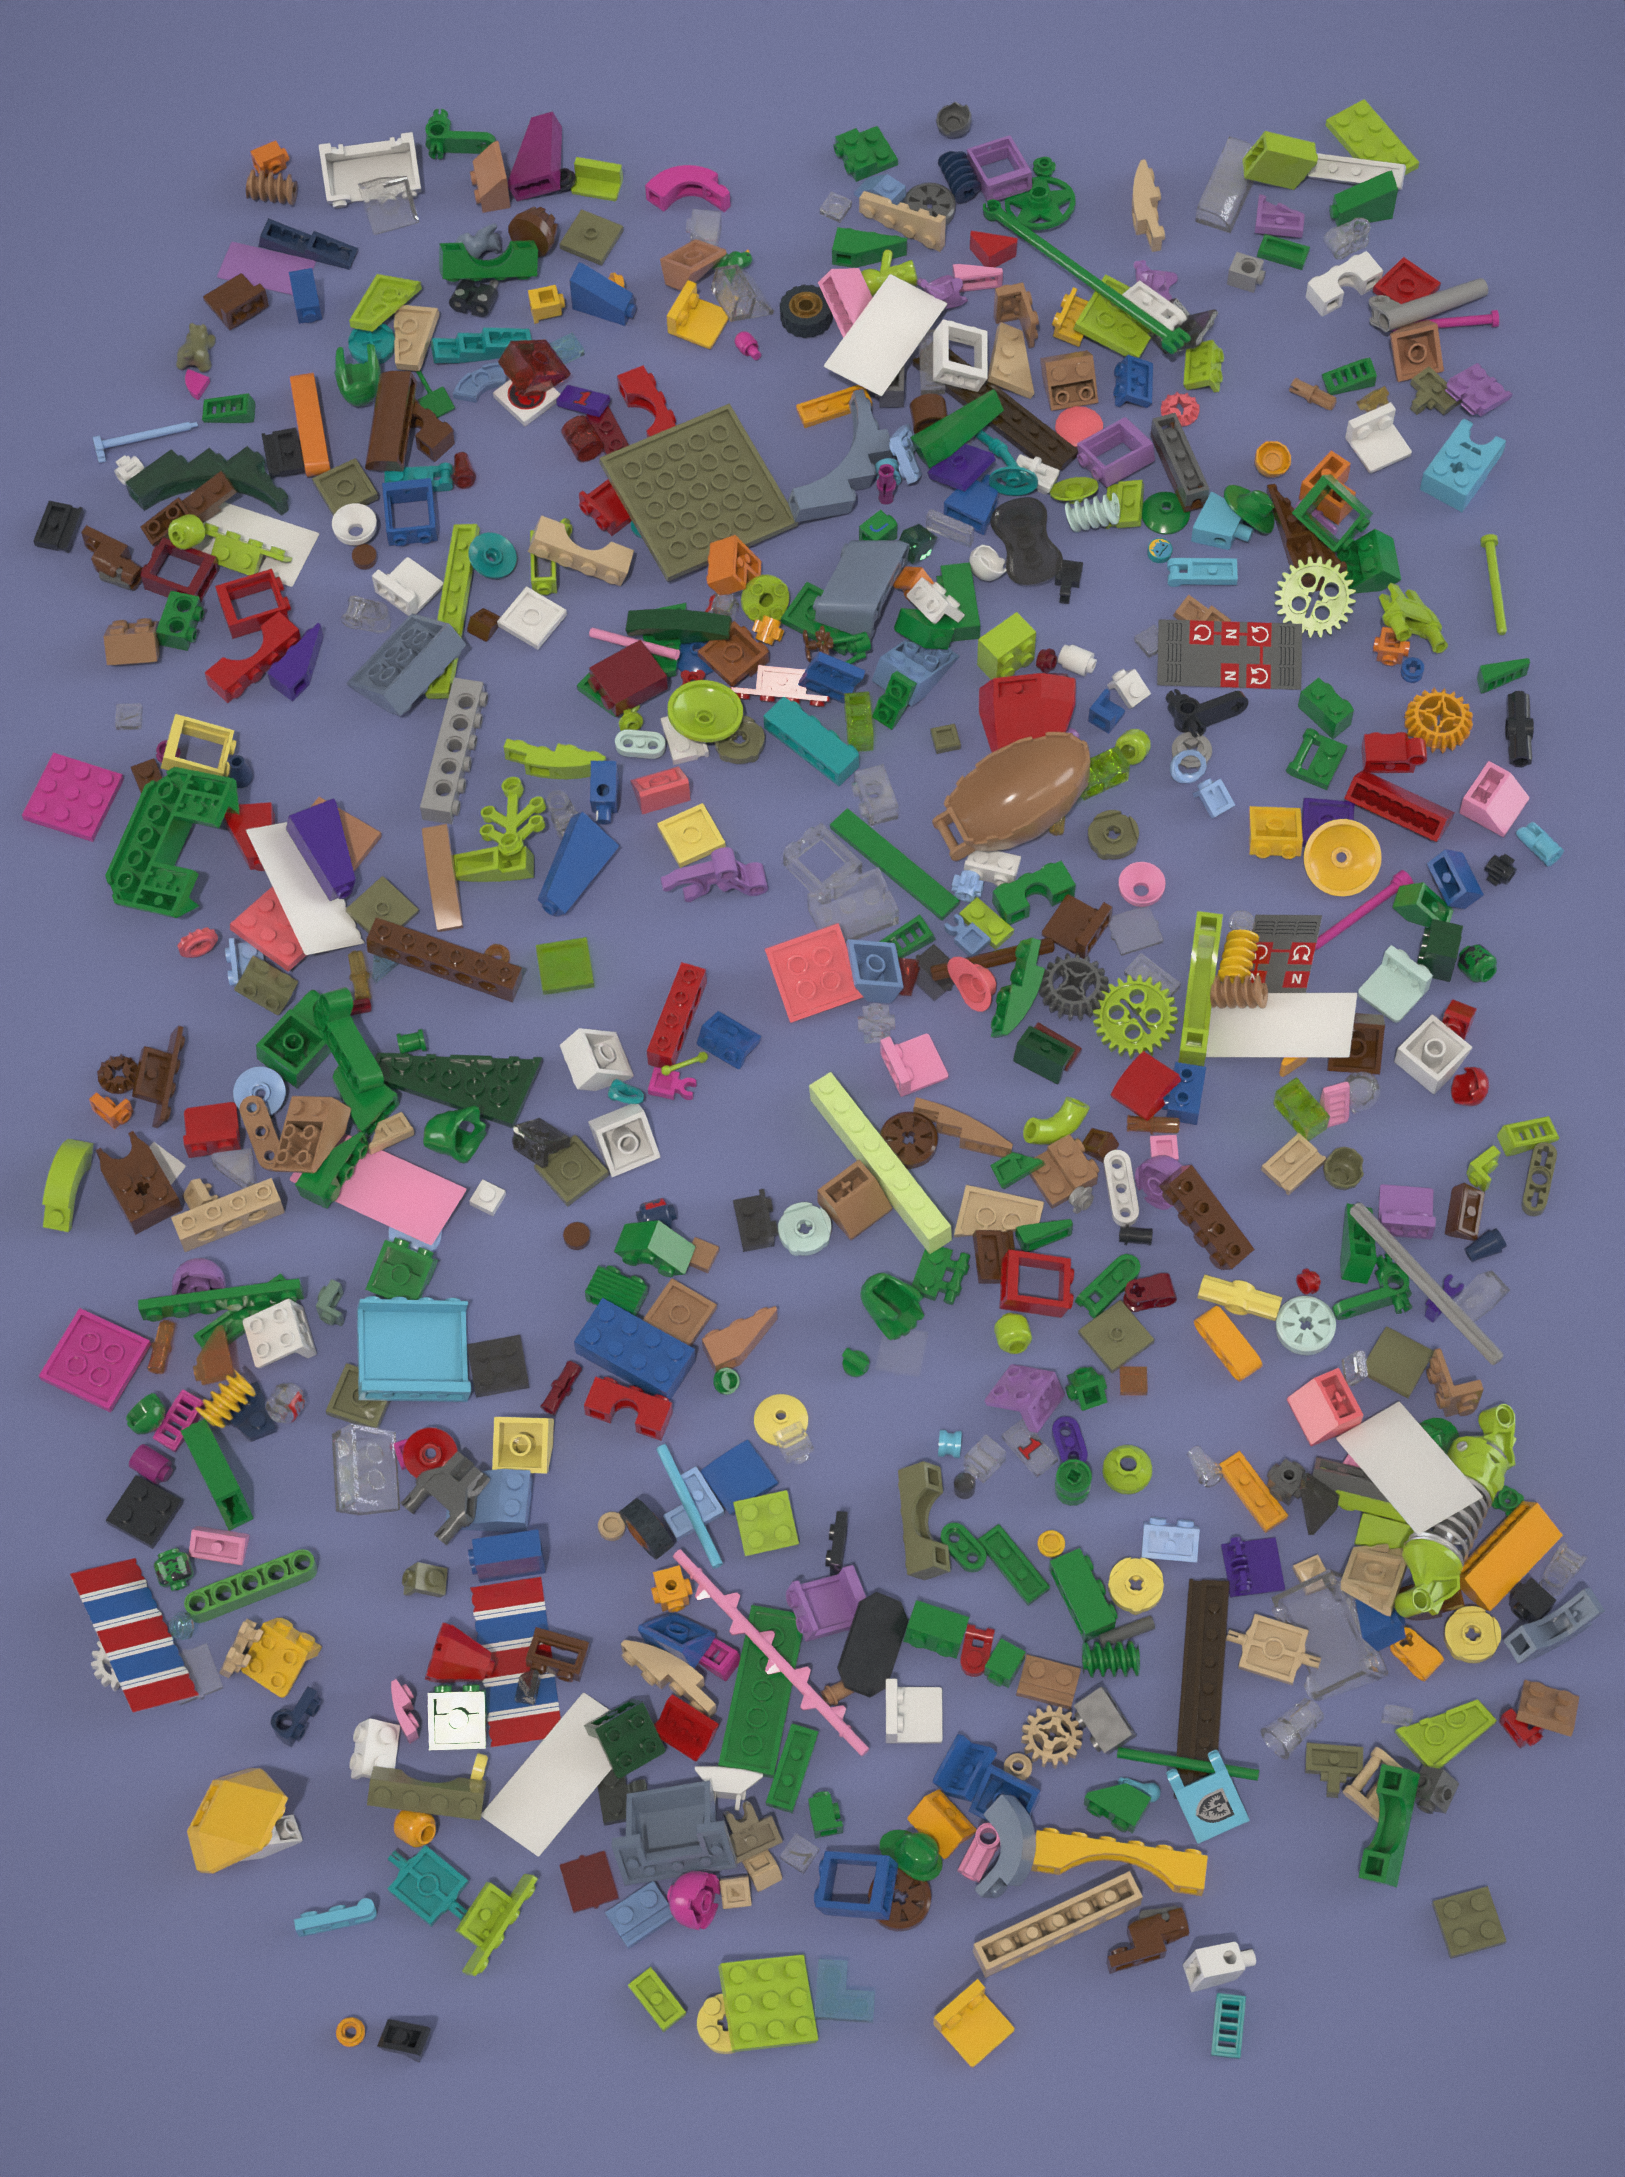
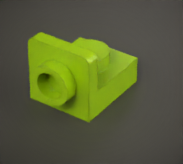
[1466,1145,1501,1192]

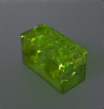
[844,692,874,752]
[1080,746,1130,800]
[1273,1077,1330,1141]

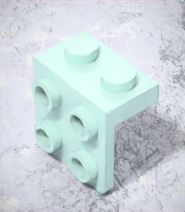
[1358,945,1433,1023]

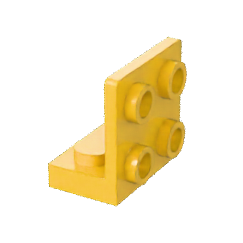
[667,280,731,349]
[933,1979,1014,2068]

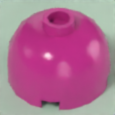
[667,1871,720,1930]

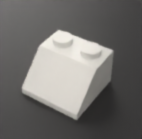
[1394,1014,1472,1094]
[560,1028,634,1091]
[588,1104,661,1177]

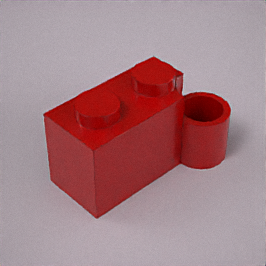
[1361,732,1427,773]

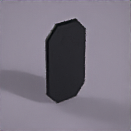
[837,1592,909,1698]

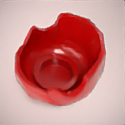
[1451,1067,1489,1107]

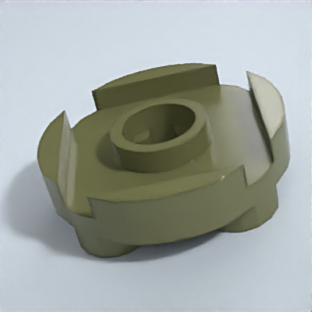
[714,715,765,764]
[1087,810,1139,860]

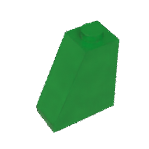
[1329,171,1398,228]
[332,1066,400,1140]

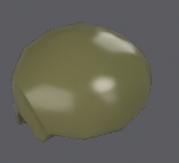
[1323,1146,1364,1190]

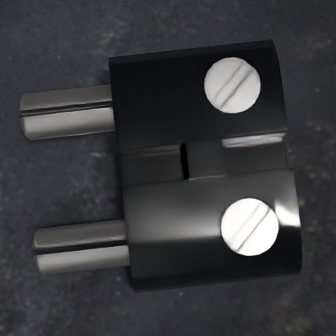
[449,278,499,317]

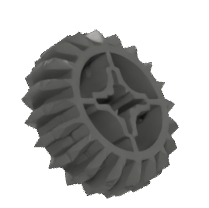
[1039,953,1109,1021]

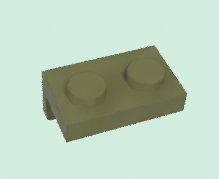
[234,955,298,1015]

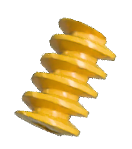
[1217,929,1259,983]
[195,1369,256,1428]

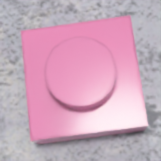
[1149,1135,1179,1161]

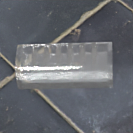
[1195,136,1254,233]

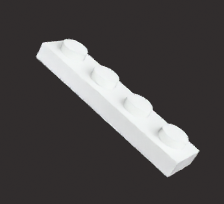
[1308,154,1406,190]

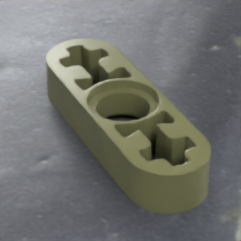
[1521,1142,1557,1216]

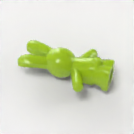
[861,249,918,297]

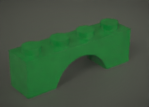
[439,240,538,282]
[1358,1764,1420,1888]

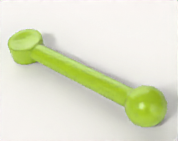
[661,1052,708,1076]

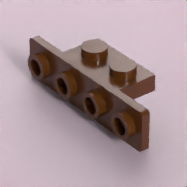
[132,1025,185,1128]

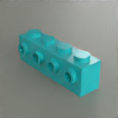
[763,696,859,786]

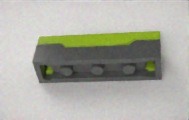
[1307,1457,1408,1524]

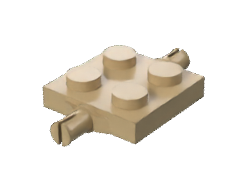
[1226,1614,1321,1686]

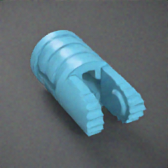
[1516,822,1564,866]

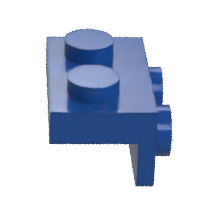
[933,1734,997,1802]

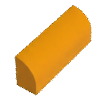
[1460,1501,1563,1611]

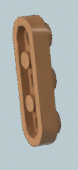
[239,1095,280,1171]

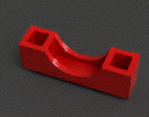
[617,365,676,438]
[204,611,301,703]

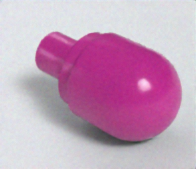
[735,331,761,360]

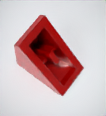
[970,230,1018,268]

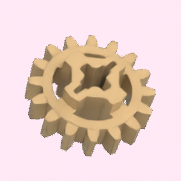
[1021,1705,1083,1769]

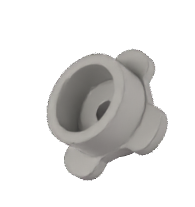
[1068,1186,1094,1214]

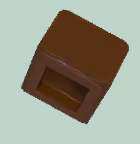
[467,608,500,642]
[1082,1128,1119,1163]

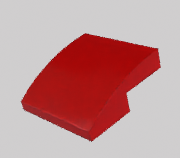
[1110,1051,1181,1121]

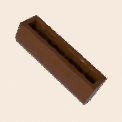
[365,371,417,472]

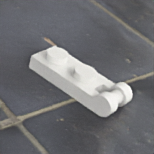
[1122,281,1187,331]

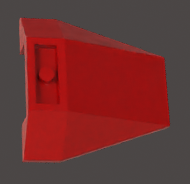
[979,673,1076,753]

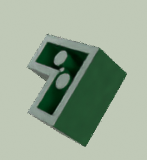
[1417,919,1463,982]

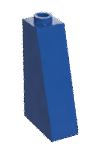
[537,811,619,917]

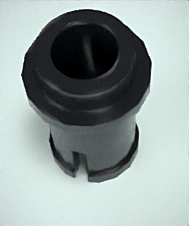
[1119,1224,1153,1246]

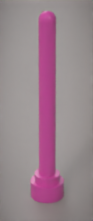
[1315,870,1414,950]

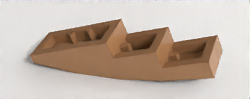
[422,824,463,932]
[913,1097,1013,1158]

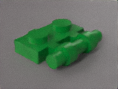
[911,1247,970,1305]

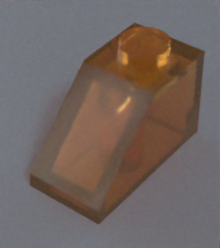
[193,1325,236,1386]

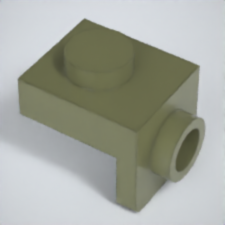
[402,1562,448,1598]

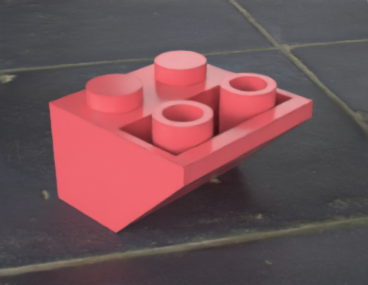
[1287,1368,1363,1447]

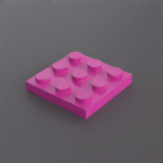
[22,752,124,842]
[39,1308,151,1413]

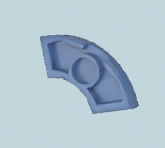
[453,362,512,403]

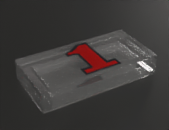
[1002,1419,1058,1478]

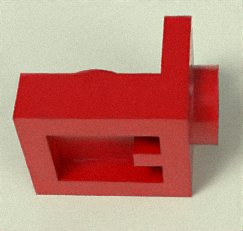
[1499,1708,1544,1749]

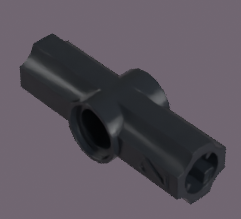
[1505,691,1534,768]

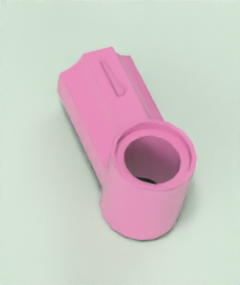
[957,1823,1001,1883]

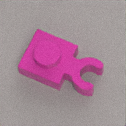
[648,1067,697,1100]

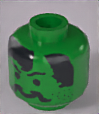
[1458,944,1497,983]
[153,1548,194,1592]

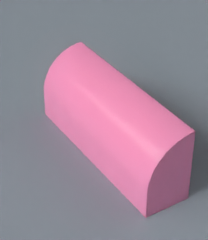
[818,268,873,338]

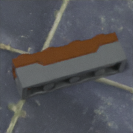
[1150,413,1210,512]

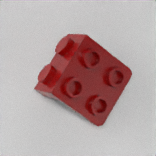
[183,1102,241,1158]

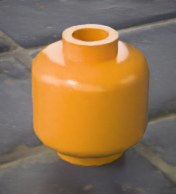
[394,1810,436,1848]

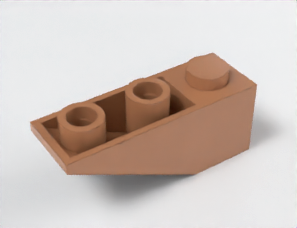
[702,1306,778,1373]

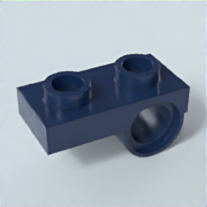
[271,1686,321,1747]

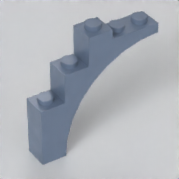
[788,389,892,522]

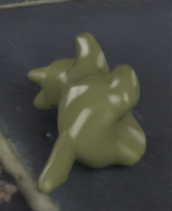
[176,323,216,372]

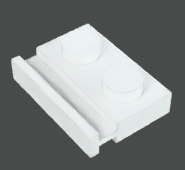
[660,716,709,765]

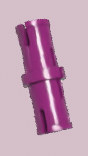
[877,464,896,505]

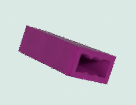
[507,111,562,201]

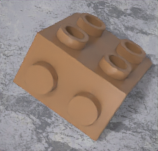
[994,282,1039,348]
[1426,1348,1484,1417]

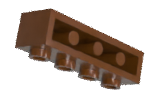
[1159,1165,1255,1270]

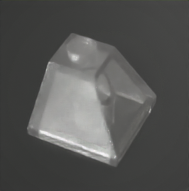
[358,176,419,235]

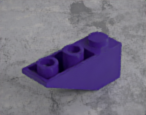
[267,623,324,702]

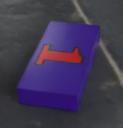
[556,384,611,417]

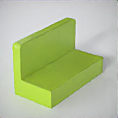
[571,157,623,202]

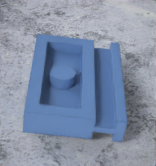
[605,1881,674,1949]

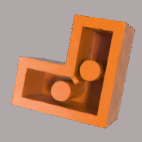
[1299,450,1356,525]
[706,535,762,597]

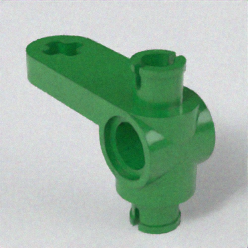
[425,109,496,159]
[1332,1254,1412,1320]

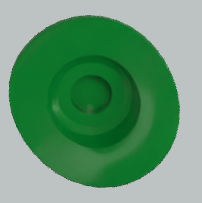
[1224,485,1275,534]

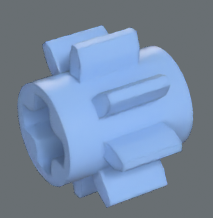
[951,870,984,902]

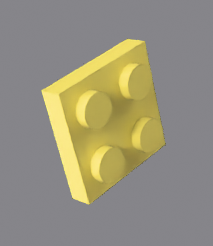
[657,803,726,868]

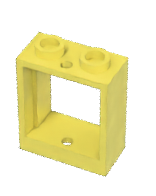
[161,714,237,777]

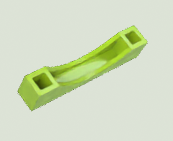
[1178,911,1223,1067]

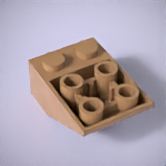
[272,1096,351,1173]

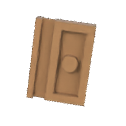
[1016,1655,1081,1710]

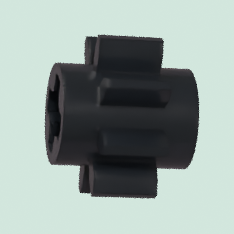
[1484,854,1517,886]

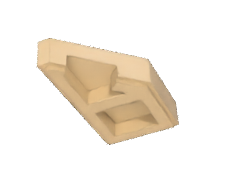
[368,1112,414,1155]

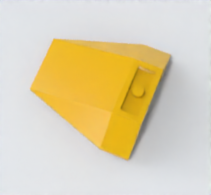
[187,1768,288,1874]

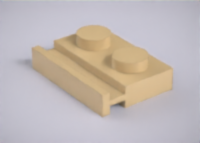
[1261,1133,1327,1196]

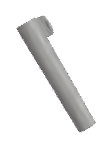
[1369,278,1488,332]

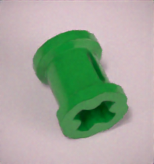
[396,1028,427,1053]

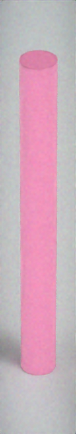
[589,628,680,660]

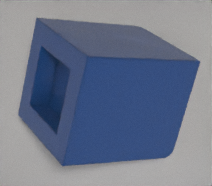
[1088,688,1125,734]

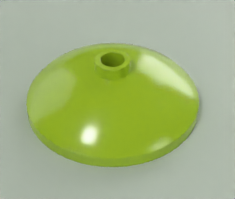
[667,680,743,742]

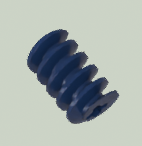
[938,151,981,204]

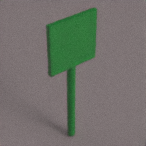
[416,370,455,418]

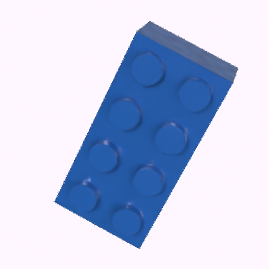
[574,1298,696,1402]

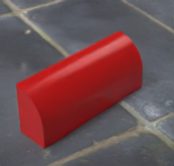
[1344,770,1455,842]

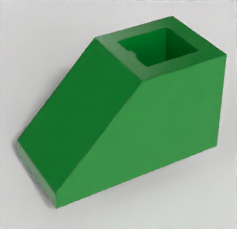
[1083,1783,1151,1834]

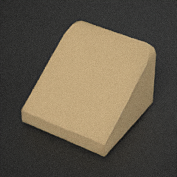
[742,1849,782,1892]

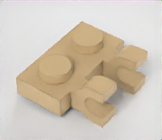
[219,1619,264,1678]

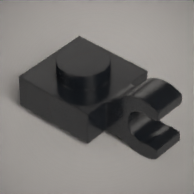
[1055,559,1083,604]

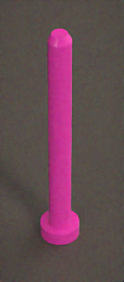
[1392,310,1499,331]

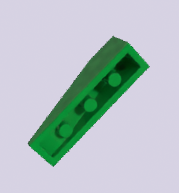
[910,389,1004,468]

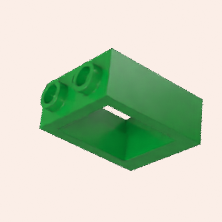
[1292,474,1374,552]

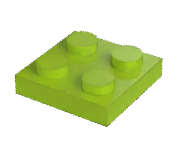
[733,1490,799,1556]

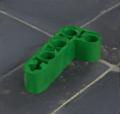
[313,987,384,1093]

